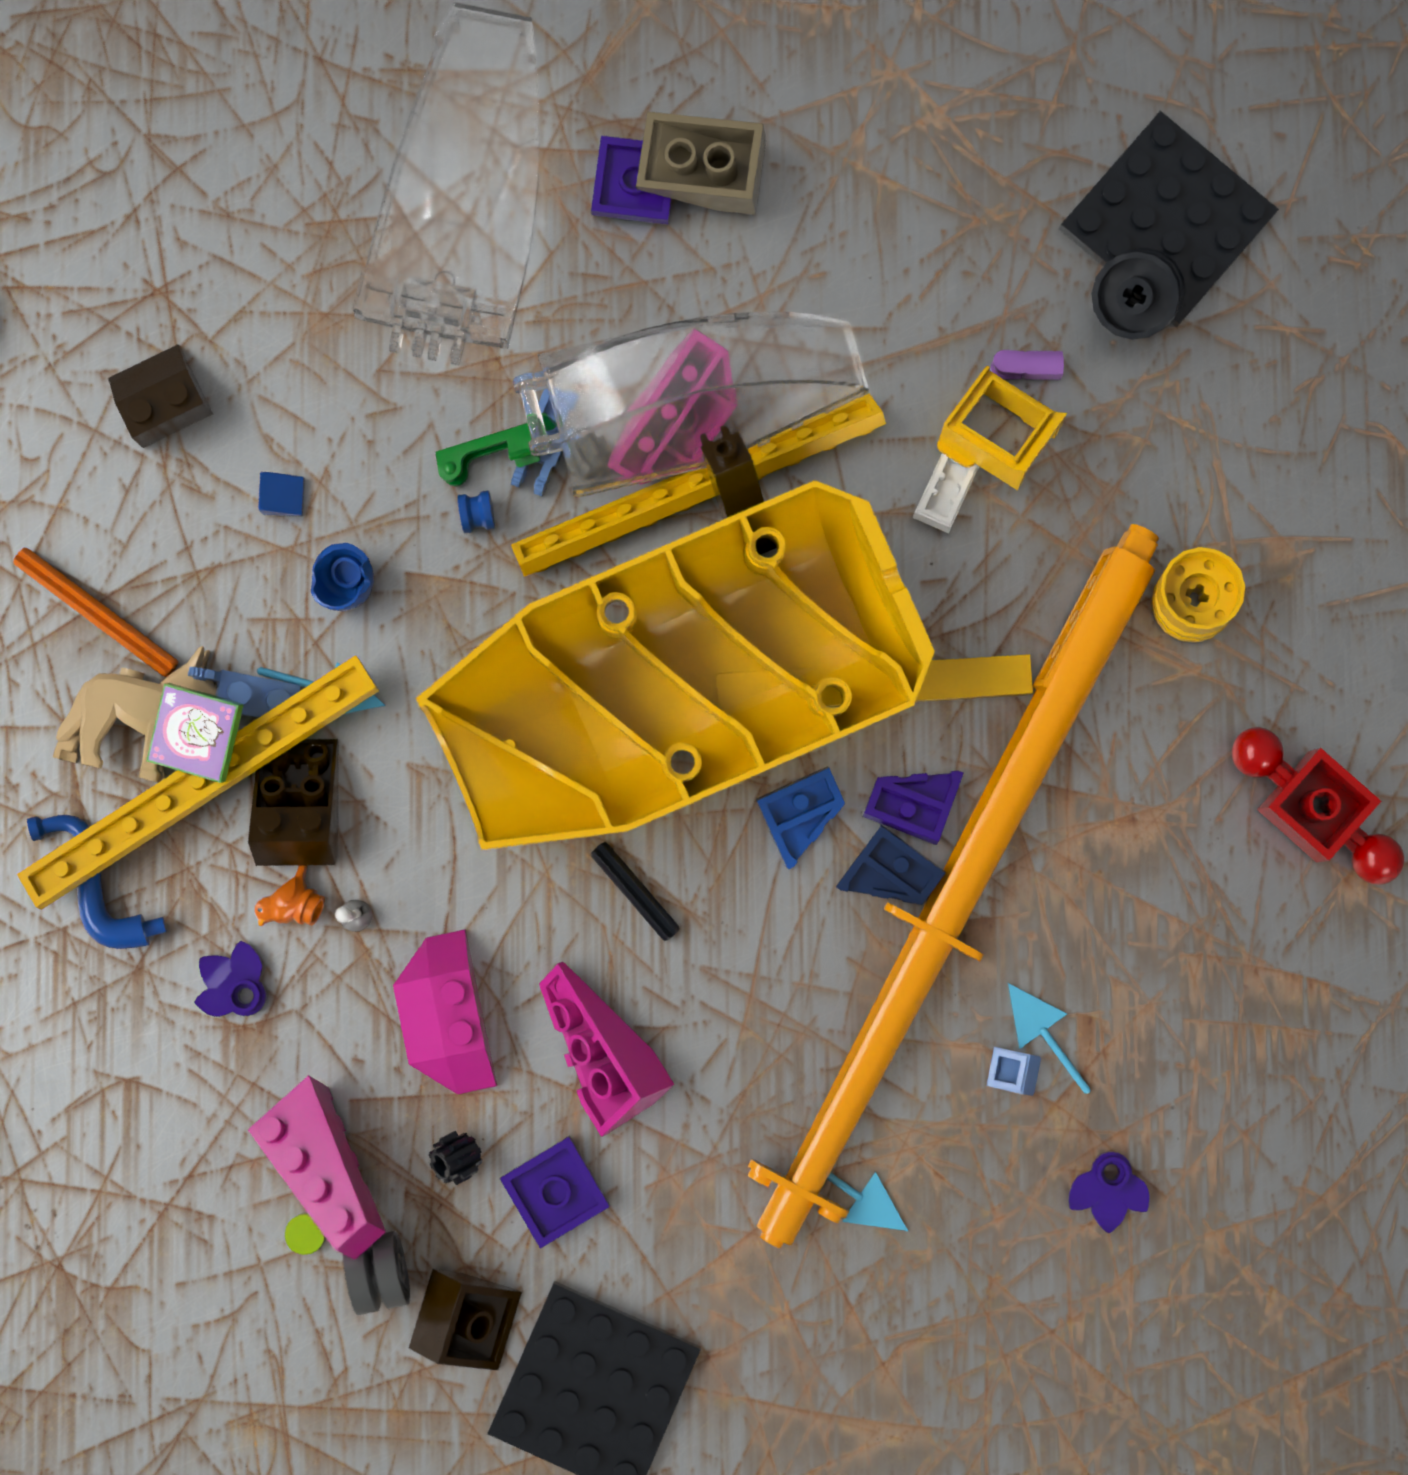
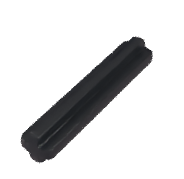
[591,842,680,941]

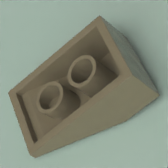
[636,111,766,215]

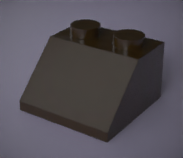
[108,344,213,448]
[409,1269,522,1371]

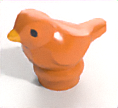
[254,865,325,926]

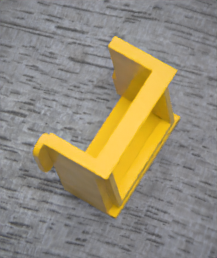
[937,365,1067,490]

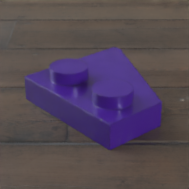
[862,771,964,845]

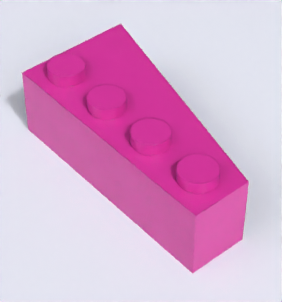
[248,1075,386,1259]

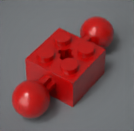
[1231,727,1404,885]

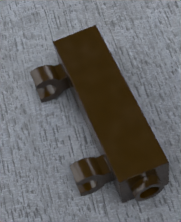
[700,425,776,555]

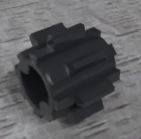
[429,1131,483,1185]

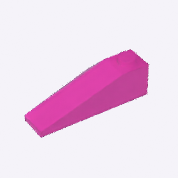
[539,962,675,1137]

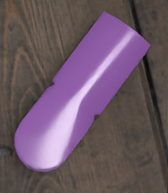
[990,350,1064,380]

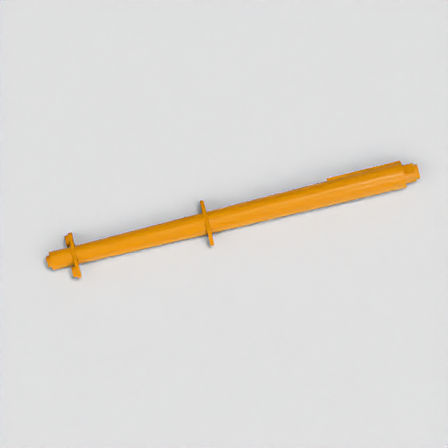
[747,524,1159,1249]

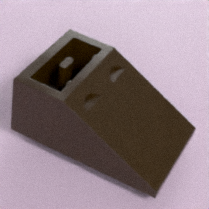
[248,739,339,866]

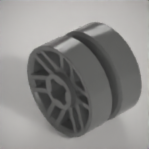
[343,1231,410,1316]

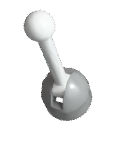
[335,900,372,932]

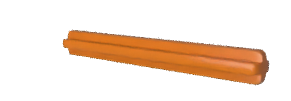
[13,548,178,677]

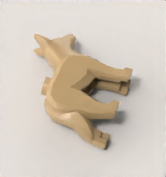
[53,646,217,783]

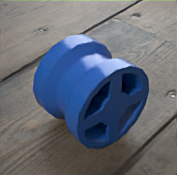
[457,490,495,534]

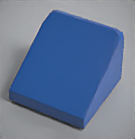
[258,472,304,516]

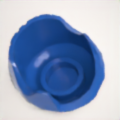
[311,543,374,612]

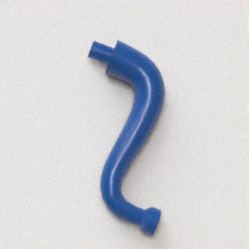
[27,815,167,949]

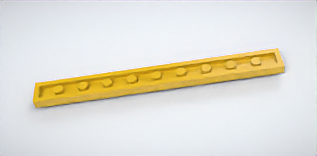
[511,393,886,577]
[17,655,379,910]

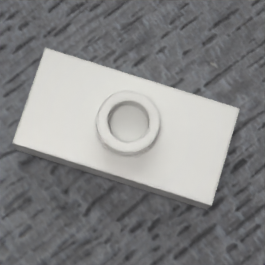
[913,453,979,533]

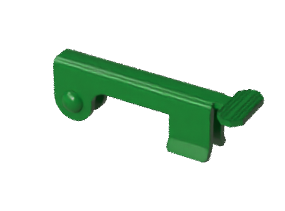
[435,413,556,487]

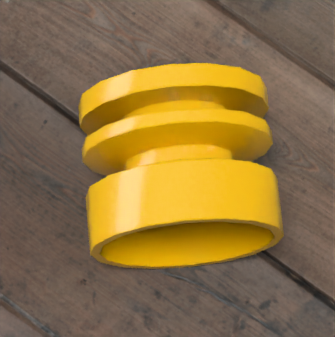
[1151,547,1245,643]

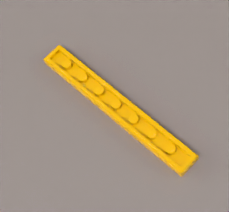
[716,654,1033,711]

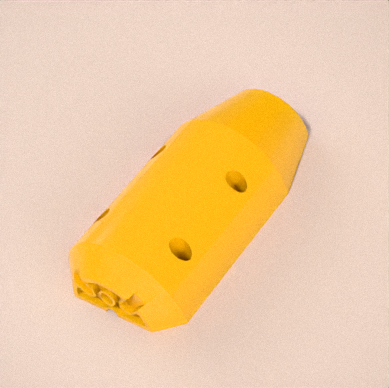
[416,480,935,850]

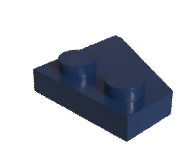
[836,824,946,905]

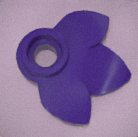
[194,941,267,1017]
[1068,1151,1150,1233]

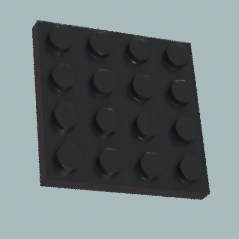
[1059,111,1279,328]
[487,1281,701,1475]

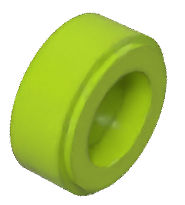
[285,1212,326,1255]

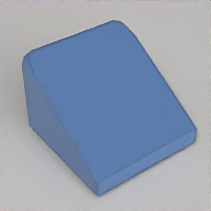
[986,1047,1041,1096]

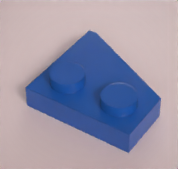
[756,766,845,870]

